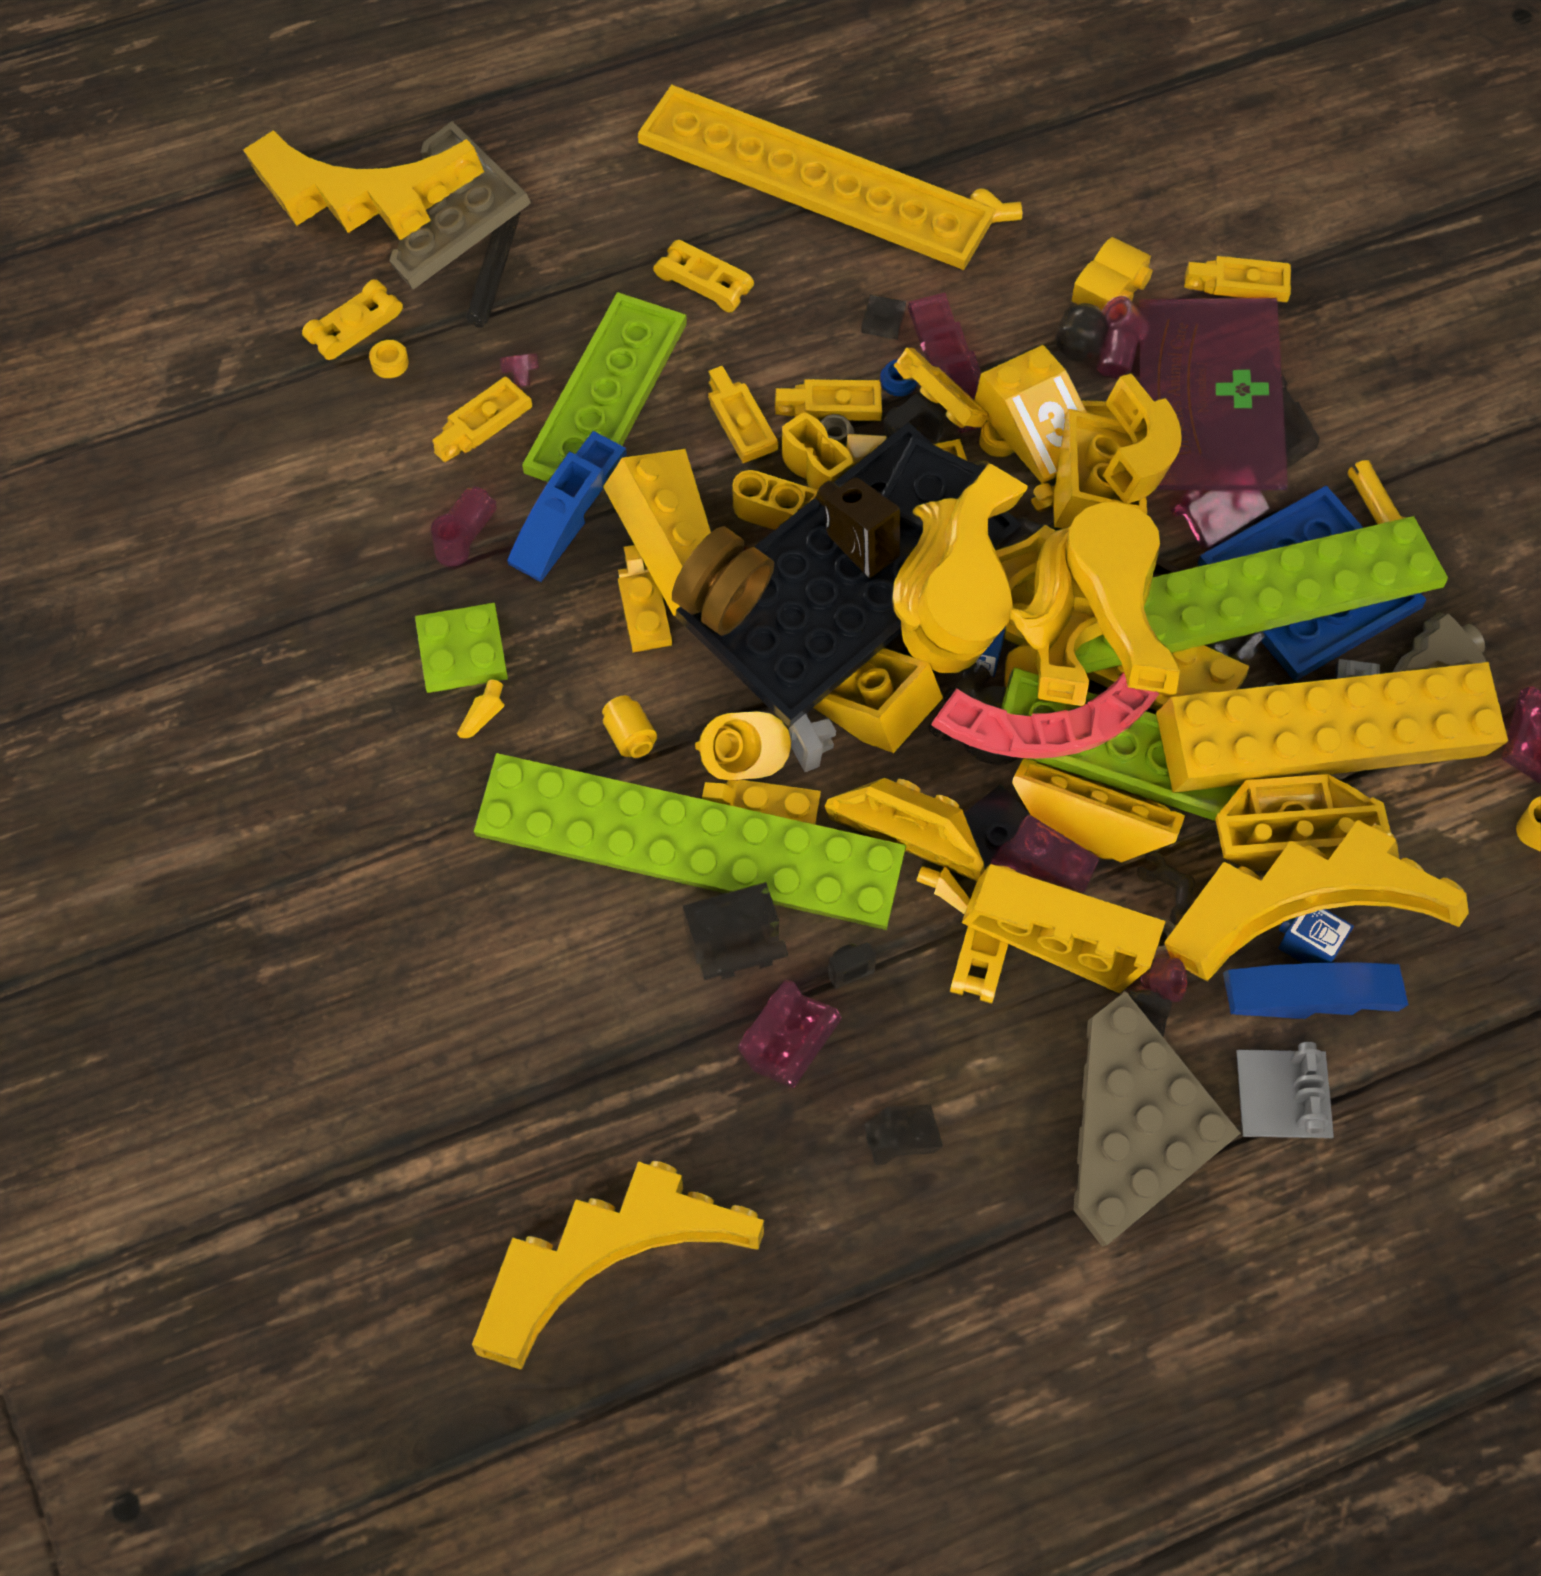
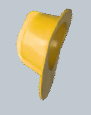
[695,712,791,780]

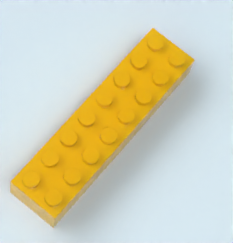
[1156,662,1508,793]

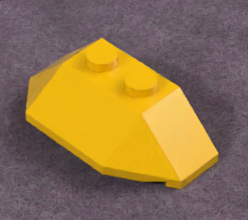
[1012,758,1185,862]
[1215,774,1391,871]
[824,778,985,881]

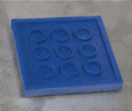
[1197,485,1426,682]

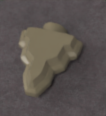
[1392,612,1486,673]

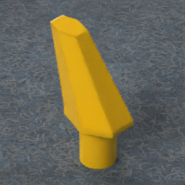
[457,680,505,738]
[917,866,970,915]

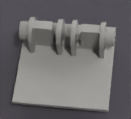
[1236,1042,1334,1138]

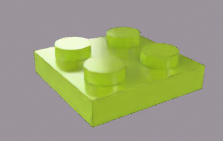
[415,603,508,693]

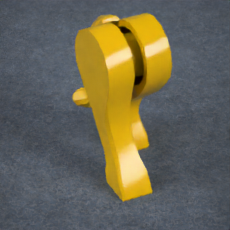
[892,464,1056,673]
[1009,502,1181,706]

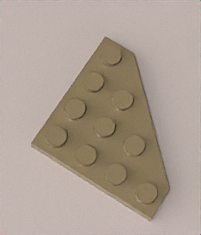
[389,121,531,290]
[1073,991,1241,1247]

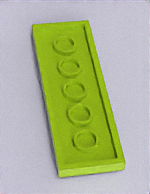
[522,292,687,482]
[1001,667,1241,821]

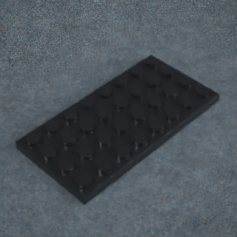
[676,422,1022,727]

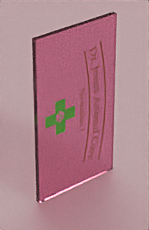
[1139,298,1288,490]

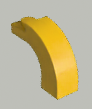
[1102,373,1182,504]

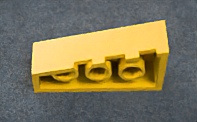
[603,449,711,616]
[962,864,1166,993]

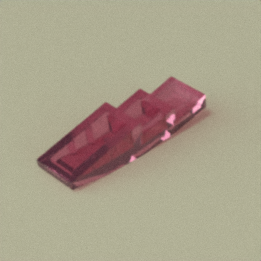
[907,292,987,433]

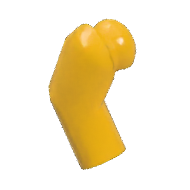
[971,188,1022,223]

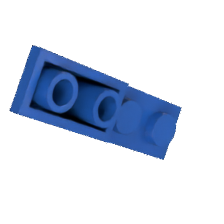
[507,431,627,582]

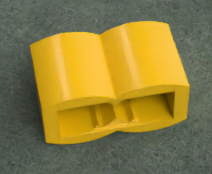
[1072,237,1152,321]
[782,412,853,490]

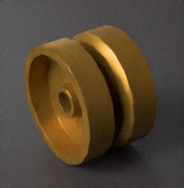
[672,526,774,636]

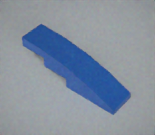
[1223,962,1408,1019]

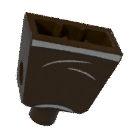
[816,478,900,578]

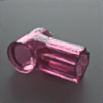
[1097,296,1150,379]
[431,486,497,566]

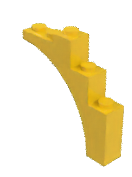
[243,130,484,240]
[1164,820,1469,982]
[472,1161,764,1370]

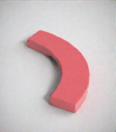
[931,672,1159,759]

